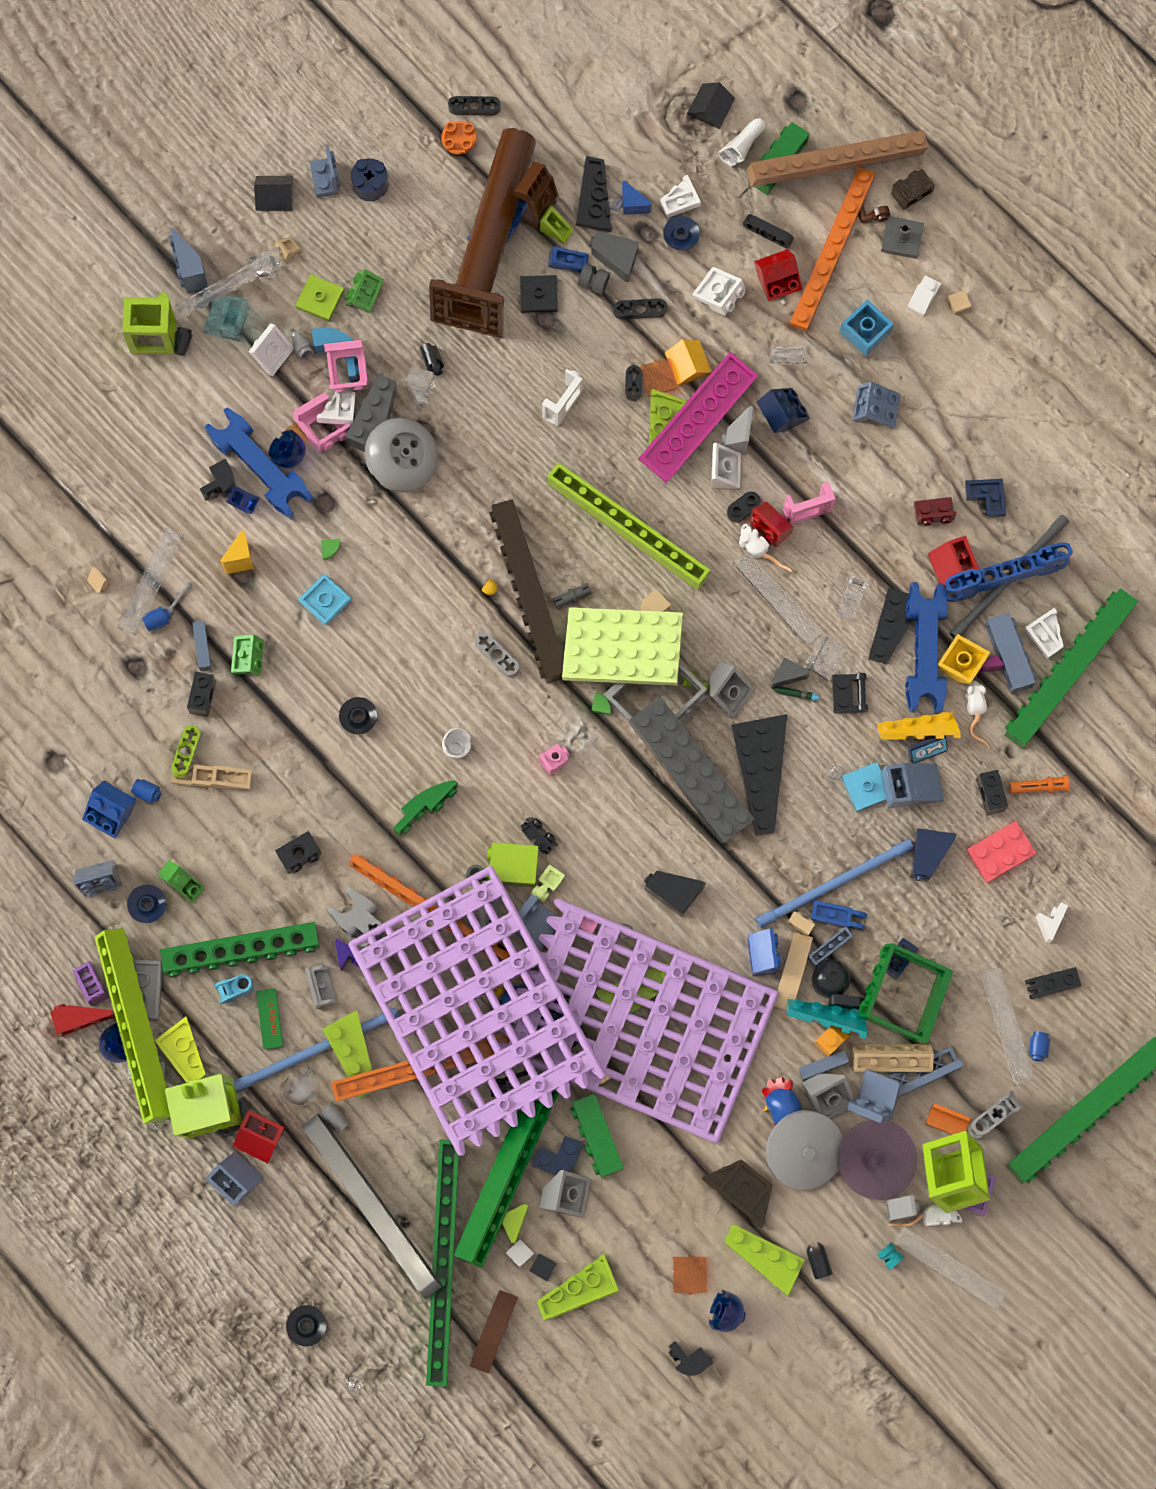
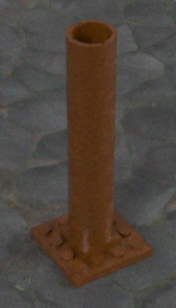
[429,128,536,338]

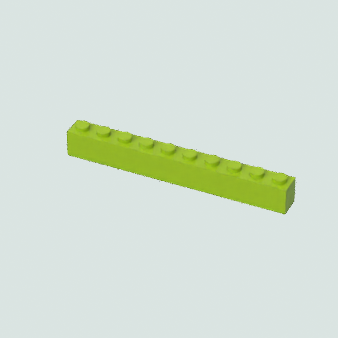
[547,462,710,591]
[95,928,170,1124]

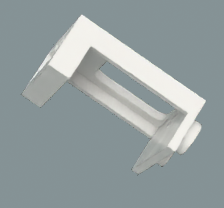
[542,369,582,427]

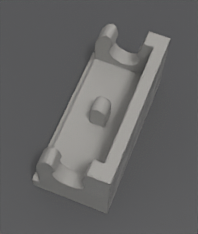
[305,964,337,1009]

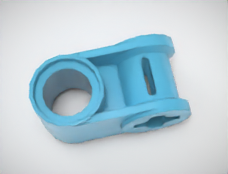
[214,974,254,1004]

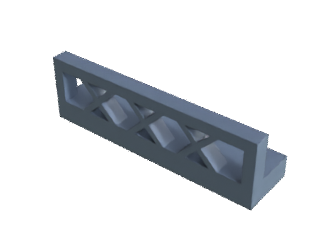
[887,1047,964,1098]

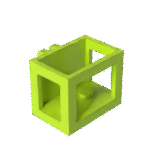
[122,292,177,354]
[165,1074,242,1139]
[922,1131,990,1213]

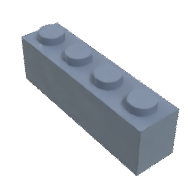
[985,613,1037,694]

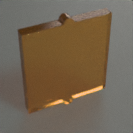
[641,358,677,397]
[673,1255,707,1295]

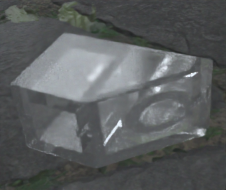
[406,365,436,412]

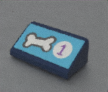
[907,735,948,763]

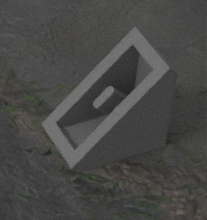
[771,658,810,689]

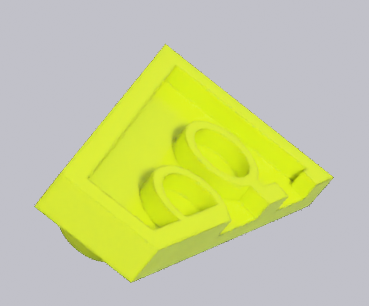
[155,1017,206,1083]

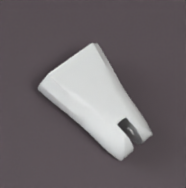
[718,119,766,167]

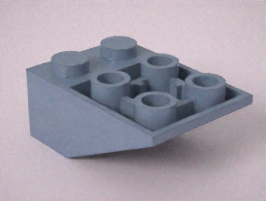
[169,228,208,293]
[881,763,944,809]
[74,860,122,897]

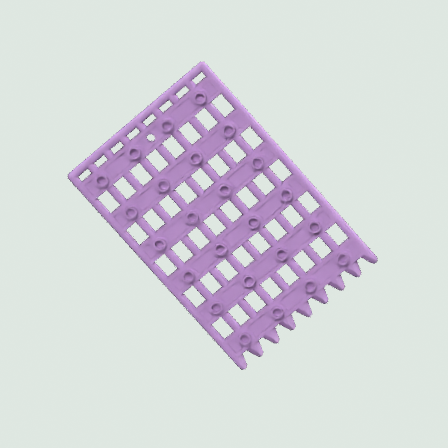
[348,866,606,1156]
[499,898,779,1143]

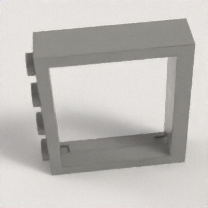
[604,662,707,721]

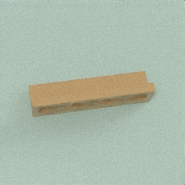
[852,1044,934,1072]

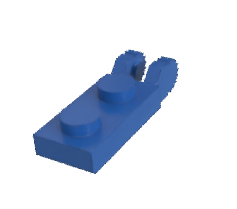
[810,900,867,930]

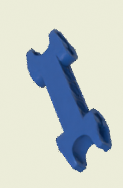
[204,407,314,520]
[944,542,1073,602]
[905,582,947,714]

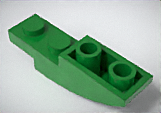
[393,780,458,837]

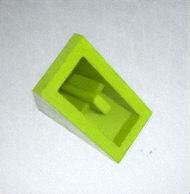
[540,206,574,244]
[502,1204,529,1244]

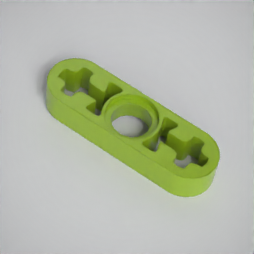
[171,725,200,778]

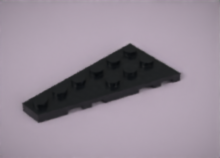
[731,714,787,836]

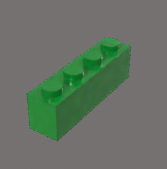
[755,122,810,196]
[570,1094,624,1179]

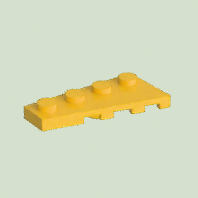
[877,712,961,740]

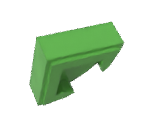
[321,539,341,560]
[591,692,611,715]

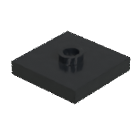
[520,275,558,313]

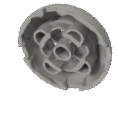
[365,418,438,492]

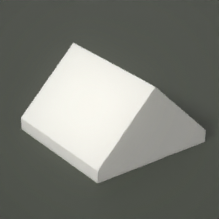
[711,443,741,489]

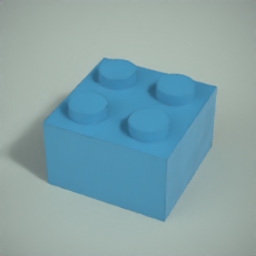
[840,299,894,356]

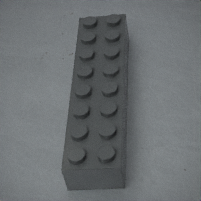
[628,696,754,844]

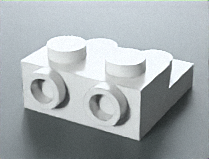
[692,267,745,316]

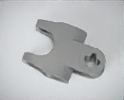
[327,887,384,941]
[966,1090,1024,1139]

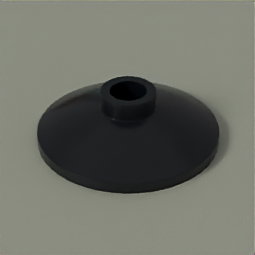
[339,697,377,735]
[286,1305,327,1346]

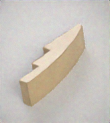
[171,764,252,790]

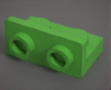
[345,269,384,313]
[231,634,264,676]

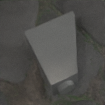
[589,231,639,282]

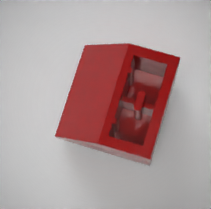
[754,249,803,301]
[750,501,793,548]
[928,535,979,587]
[232,1110,286,1164]

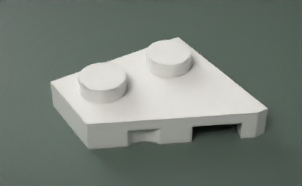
[660,175,701,218]

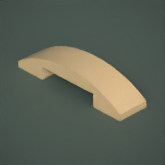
[774,932,813,1011]

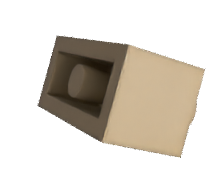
[787,911,815,936]

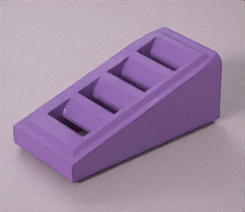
[72,961,109,1007]

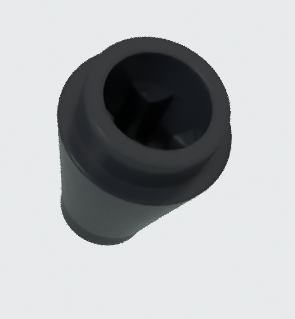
[174,327,193,356]

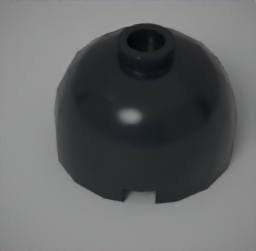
[811,959,851,999]

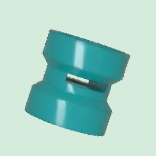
[877,1242,905,1270]

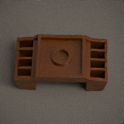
[514,161,559,230]

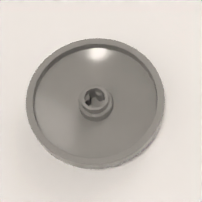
[766,1110,844,1190]

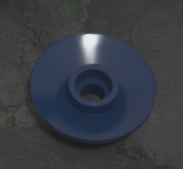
[663,216,700,251]
[127,885,166,923]

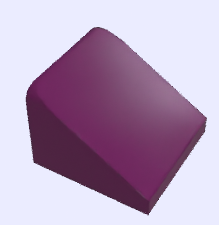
[979,654,1005,673]

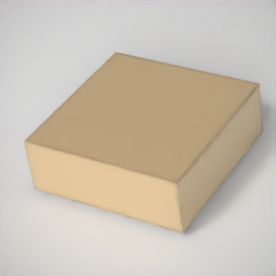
[947,290,972,314]

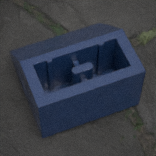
[756,388,810,433]

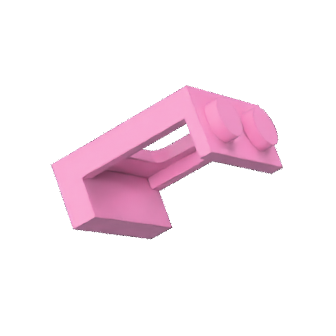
[324,340,369,392]
[293,392,351,452]
[782,482,835,524]

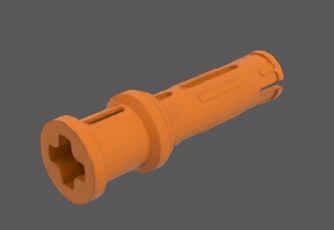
[1009,775,1069,794]

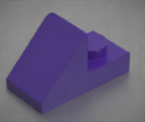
[335,939,360,971]

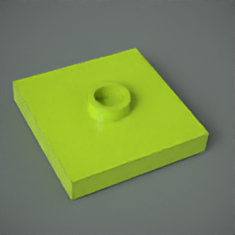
[295,274,344,322]

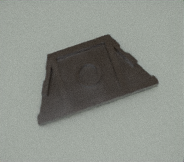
[702,1159,772,1228]

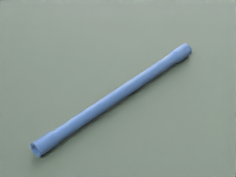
[755,839,914,928]
[234,1007,400,1092]

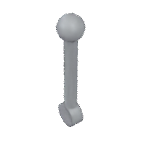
[167,582,192,615]

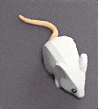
[739,524,793,573]
[965,680,990,748]
[889,1205,962,1227]

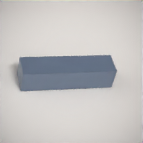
[193,621,212,671]
[807,926,853,967]
[798,1050,850,1081]

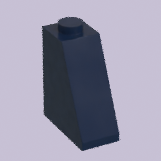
[910,828,956,882]

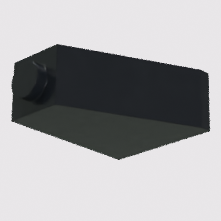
[644,871,706,917]

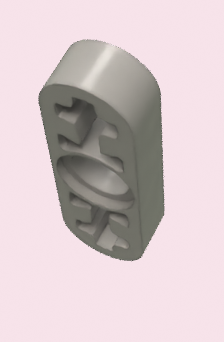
[475,632,519,678]

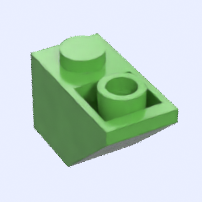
[157,860,204,903]

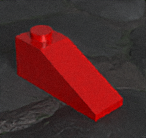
[50,1004,115,1037]

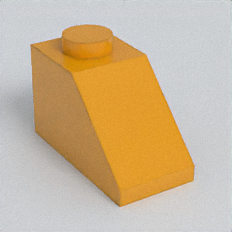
[814,1026,854,1057]

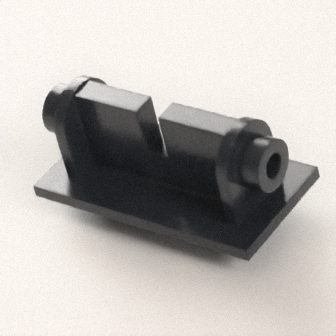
[521,817,558,855]

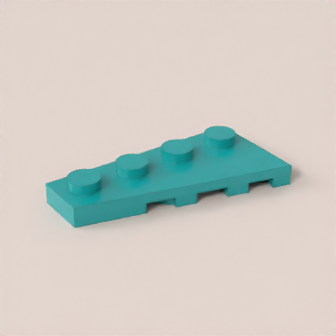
[786,999,867,1039]

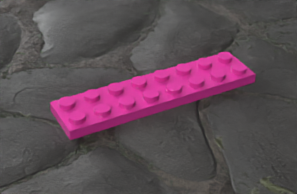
[638,352,758,483]

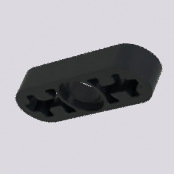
[448,96,501,115]
[743,214,794,248]
[614,298,667,319]

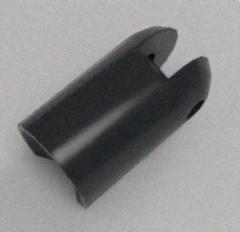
[420,343,444,376]
[807,1242,833,1279]

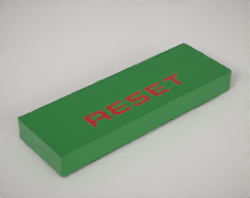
[256,988,283,1050]

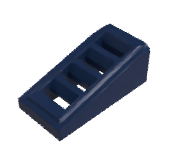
[886,938,919,980]

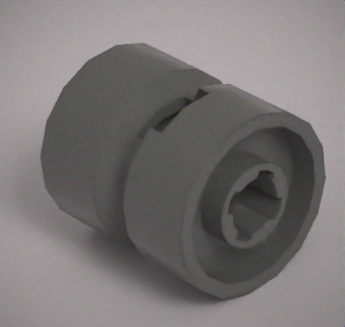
[578,263,610,294]

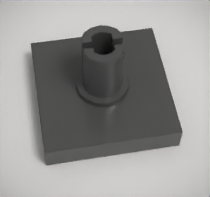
[881,216,924,259]

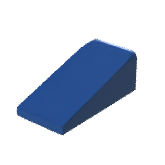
[548,246,589,271]

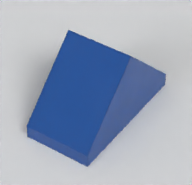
[622,181,652,215]

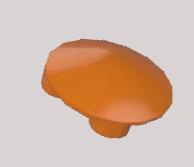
[441,121,477,155]

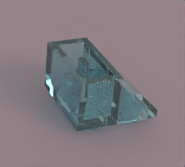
[203,295,249,342]

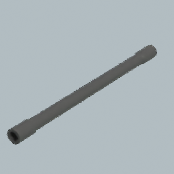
[949,515,1069,639]

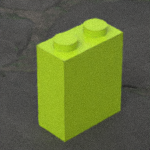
[485,842,538,888]

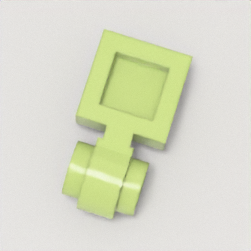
[531,864,565,903]

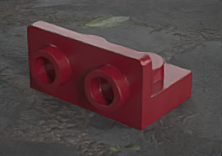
[914,497,956,526]

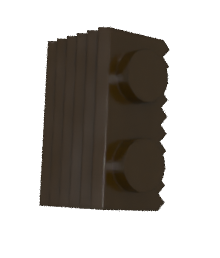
[891,169,935,210]

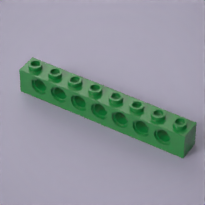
[160,922,320,977]

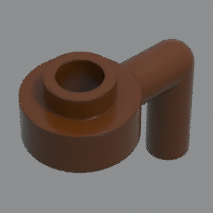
[859,204,891,223]

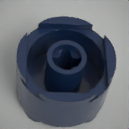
[351,158,389,201]

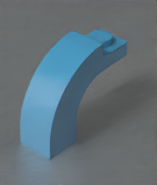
[312,328,360,383]

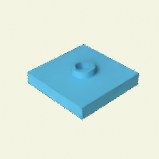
[298,573,352,626]
[841,762,886,812]

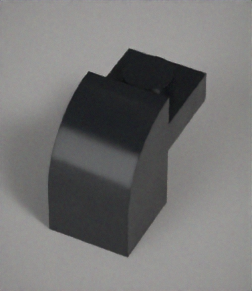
[200,459,235,501]
[668,1341,713,1376]

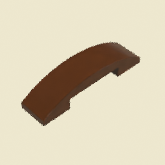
[470,1290,518,1374]

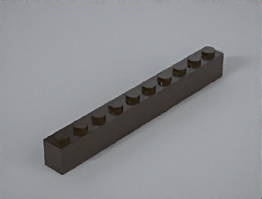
[489,499,564,684]

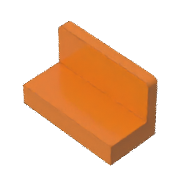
[925,1103,972,1135]

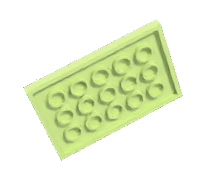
[562,608,683,686]

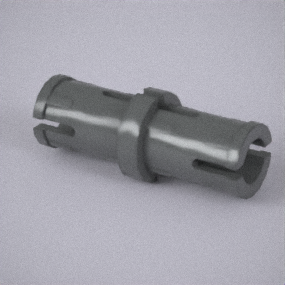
[553,583,592,609]

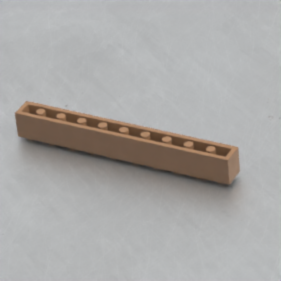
[747,130,928,187]

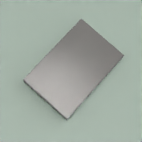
[133,960,163,1020]

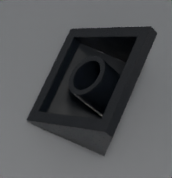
[687,82,735,129]
[254,176,293,211]

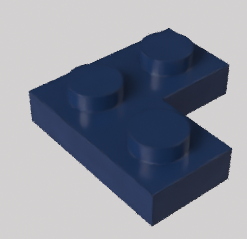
[965,479,1006,517]
[532,1136,583,1175]

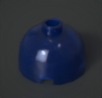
[268,430,306,469]
[98,1023,127,1063]
[709,1290,746,1333]

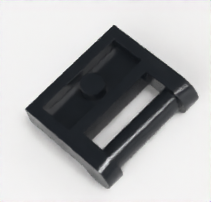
[832,673,868,713]

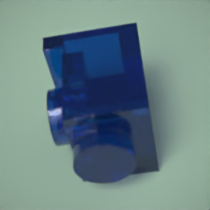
[226,485,260,514]

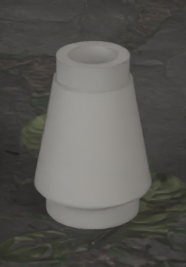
[291,332,314,360]
[320,1102,348,1132]

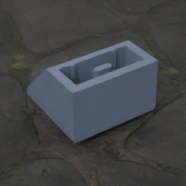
[205,1151,264,1208]

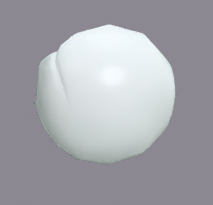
[442,728,471,759]

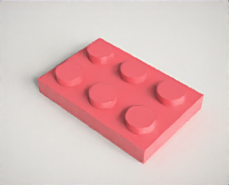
[966,821,1037,883]

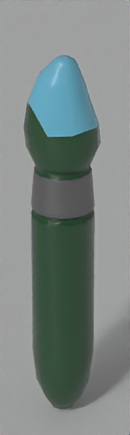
[774,686,820,701]

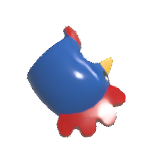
[762,1077,802,1126]

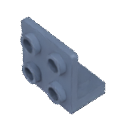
[309,145,340,198]
[852,381,900,428]
[516,893,559,951]
[847,1069,901,1123]

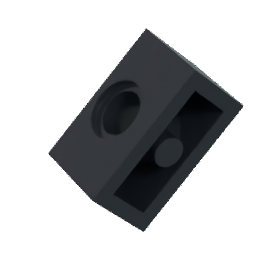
[187,671,216,717]
[976,770,1008,816]
[275,831,322,874]

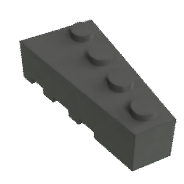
[345,373,397,452]

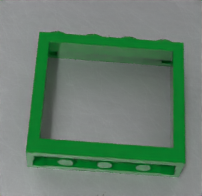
[859,943,953,1044]

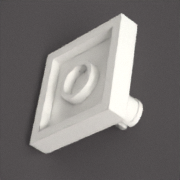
[248,323,294,376]

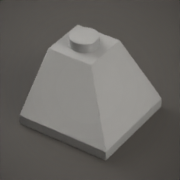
[721,406,753,455]
[710,662,755,719]
[802,1074,855,1119]
[539,1170,591,1218]

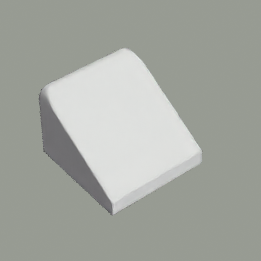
[506,1240,534,1268]

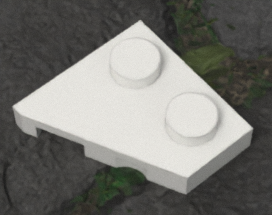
[317,391,356,425]
[1024,608,1064,659]

